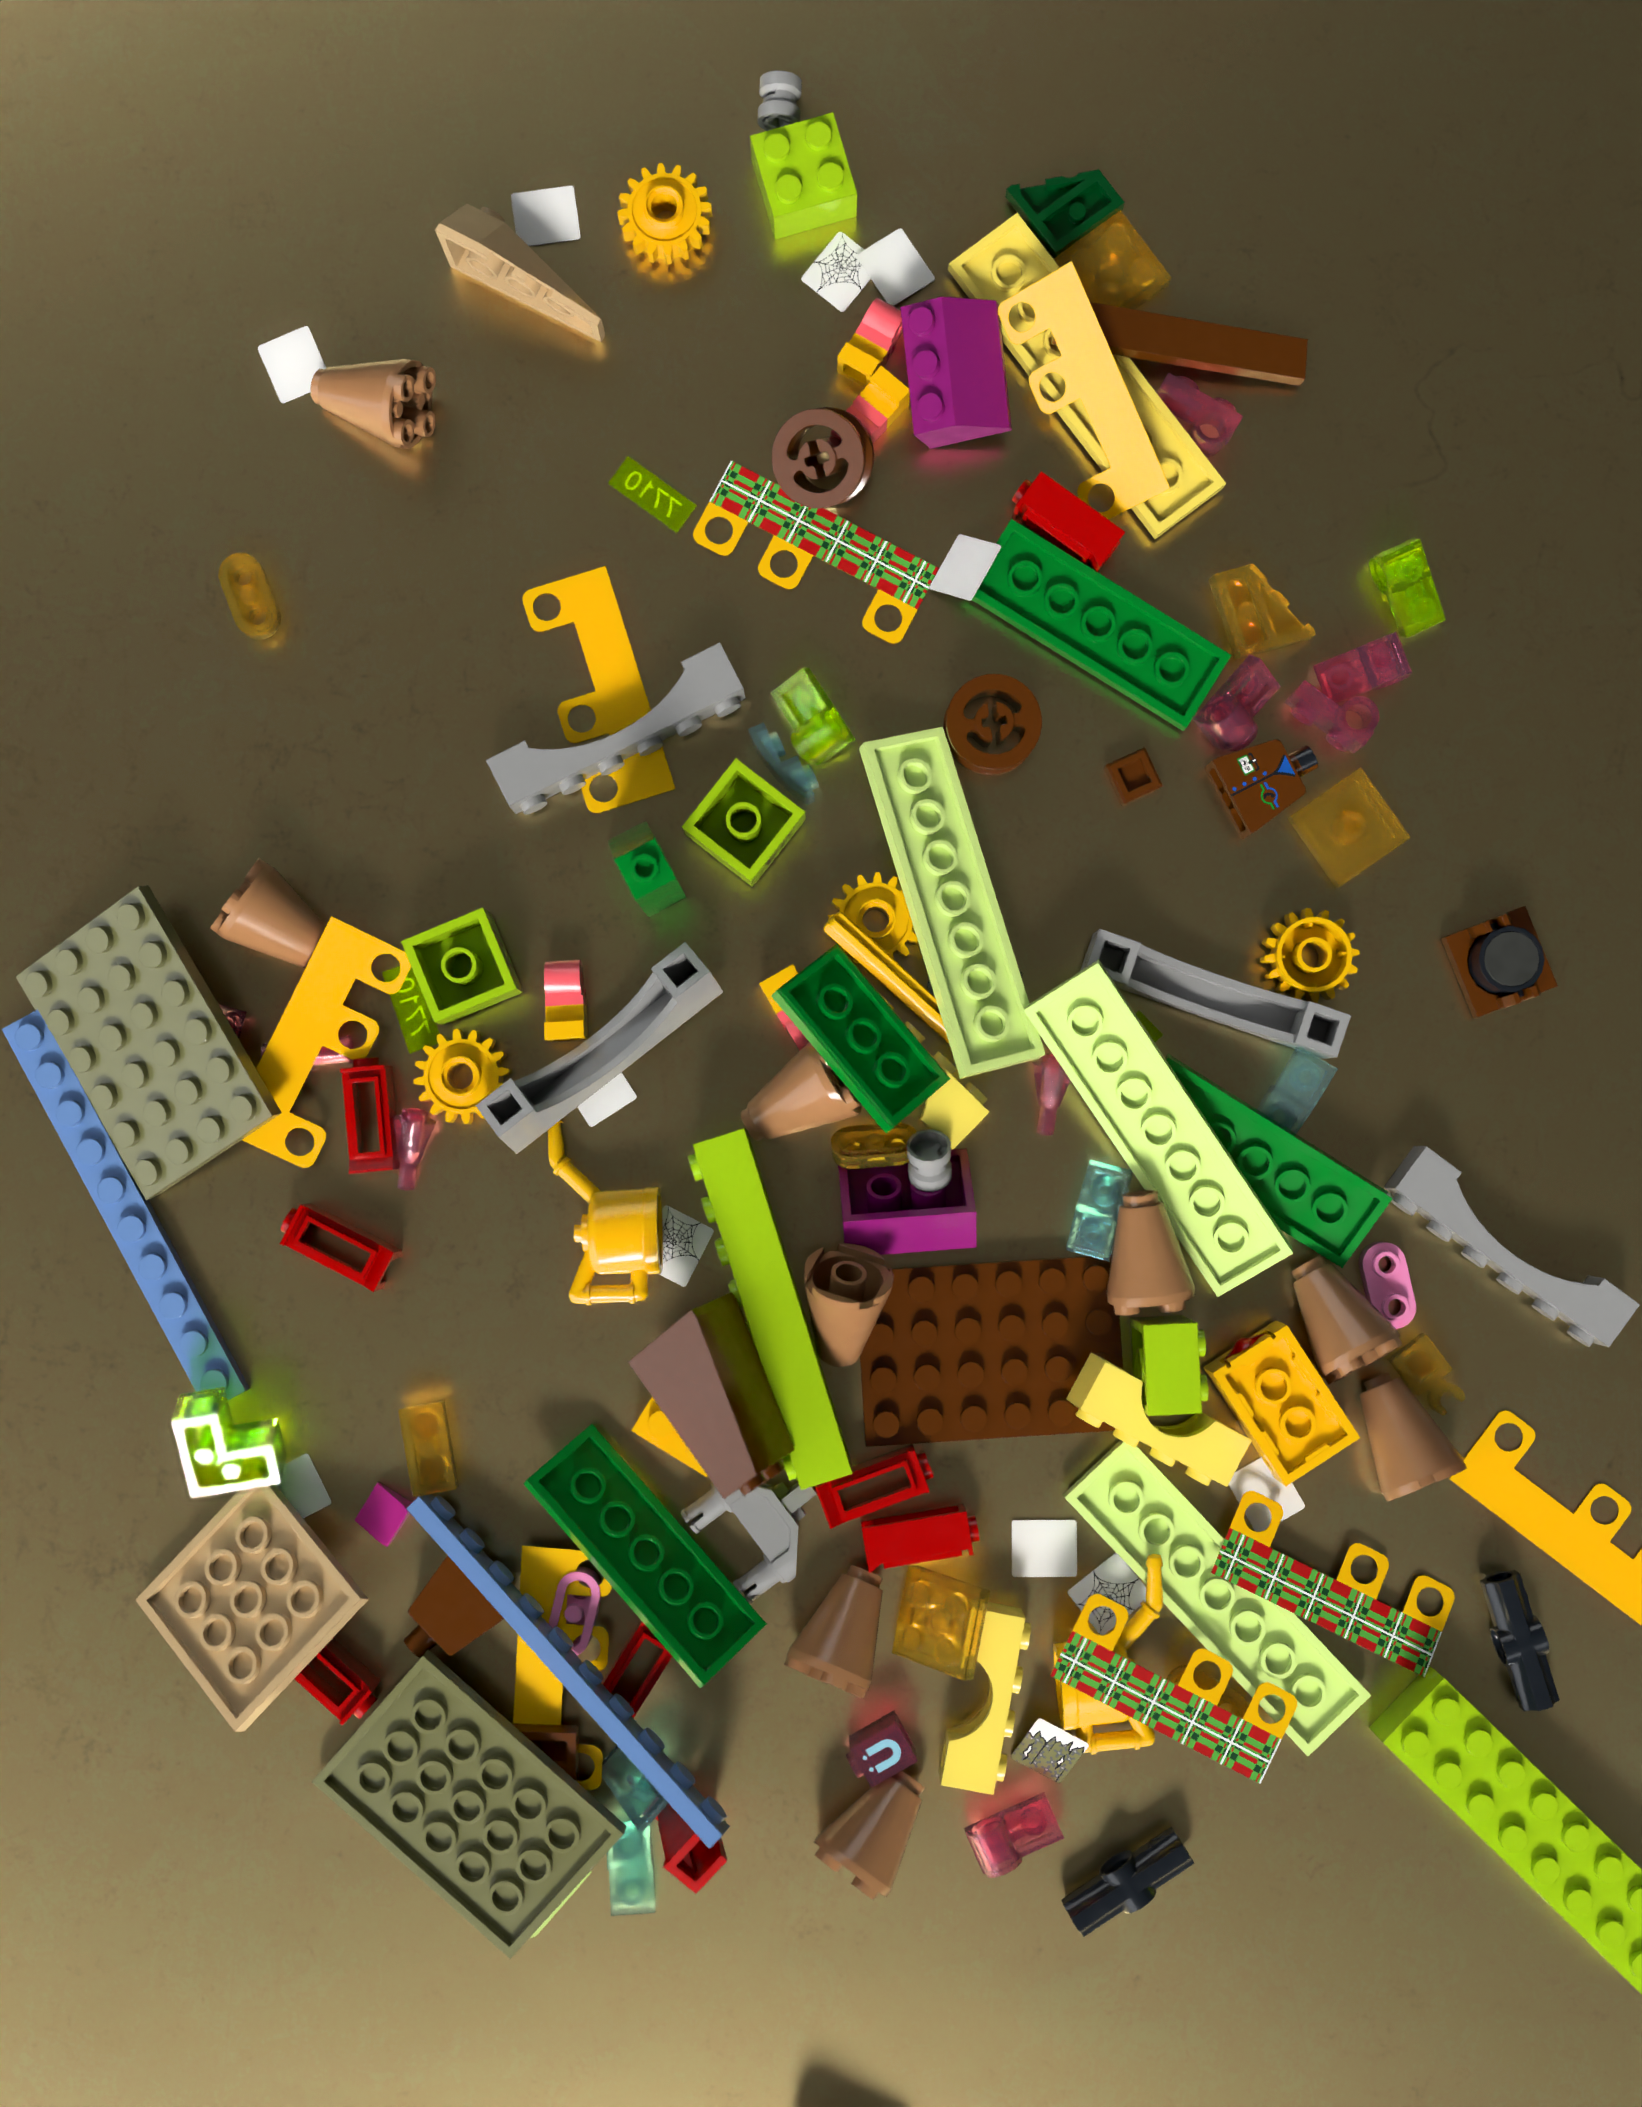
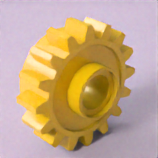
[617,163,713,264]
[828,872,918,965]
[1260,908,1360,1003]
[413,1029,512,1124]

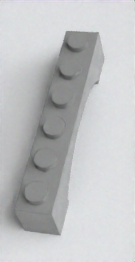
[486,642,746,815]
[1080,929,1351,1059]
[476,942,723,1154]
[1384,1146,1640,1347]

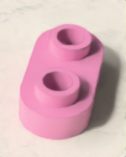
[1359,1242,1416,1329]
[548,1567,602,1655]

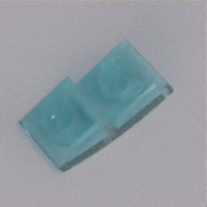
[748,722,819,805]
[1257,1047,1338,1134]
[1066,1160,1133,1262]
[606,1820,657,1916]

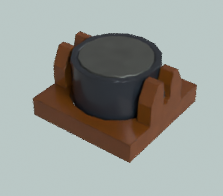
[1441,906,1558,1018]

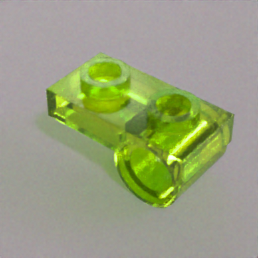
[1369,538,1446,638]
[770,667,856,765]

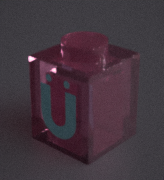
[846,1710,918,1788]

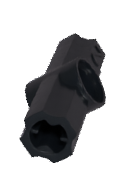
[1480,1570,1560,1711]
[1061,1827,1195,1937]

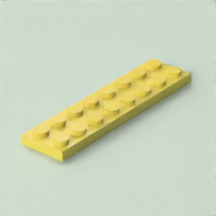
[948,213,1226,539]

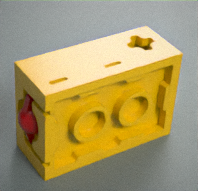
[1203,1320,1360,1486]

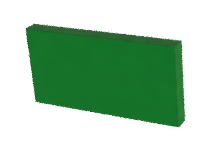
[771,944,950,1133]

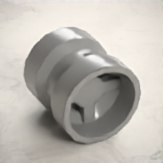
[758,70,802,131]
[907,1130,952,1192]

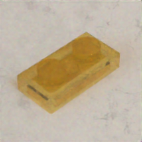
[398,1400,459,1497]

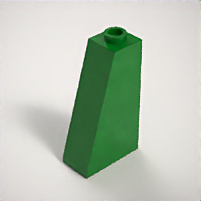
[608,821,686,917]

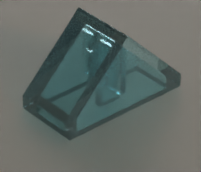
[601,1745,668,1832]

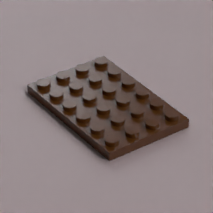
[860,1254,1123,1447]

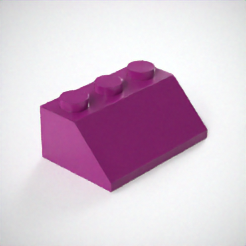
[900,296,1012,449]
[838,1148,977,1255]

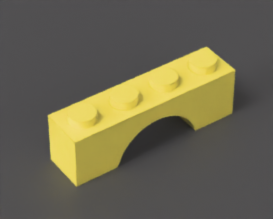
[878,992,989,1150]
[1066,1352,1252,1487]
[939,1599,1031,1795]

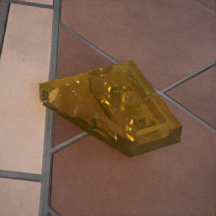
[1208,564,1316,661]

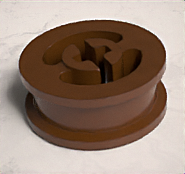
[772,407,874,508]
[943,674,1042,775]

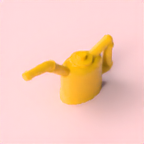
[548,1119,663,1306]
[1053,1554,1163,1755]

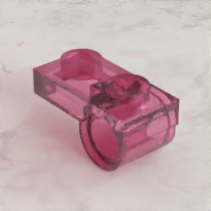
[1157,372,1243,457]
[1313,631,1413,707]
[1193,654,1281,751]
[1285,680,1379,754]
[964,1792,1064,1878]

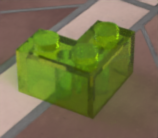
[172,1387,287,1498]

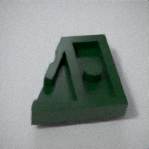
[1005,169,1125,260]

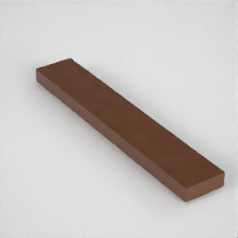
[1051,302,1308,386]

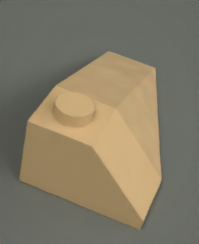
[435,203,605,342]

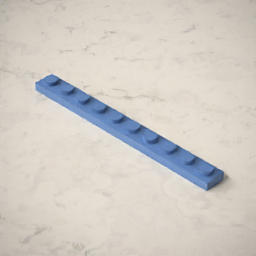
[2,1009,250,1412]
[406,1494,730,1849]

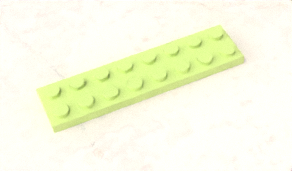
[859,727,1046,1079]
[1023,960,1293,1297]
[1063,1440,1372,1756]

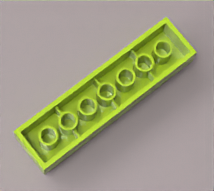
[688,1128,853,1490]
[1369,1665,1642,1994]

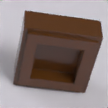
[1104,747,1163,806]

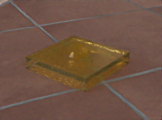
[1287,767,1411,889]

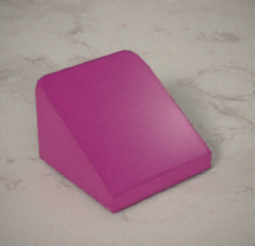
[355,1482,412,1547]

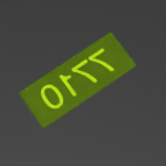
[608,456,697,533]
[382,966,439,1054]

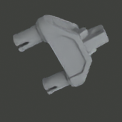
[681,1482,817,1604]

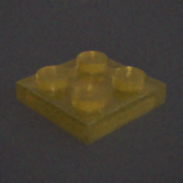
[1054,210,1172,310]
[892,1566,990,1680]

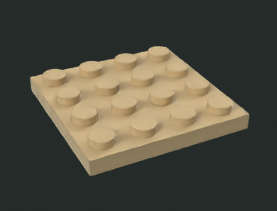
[135,1471,369,1732]

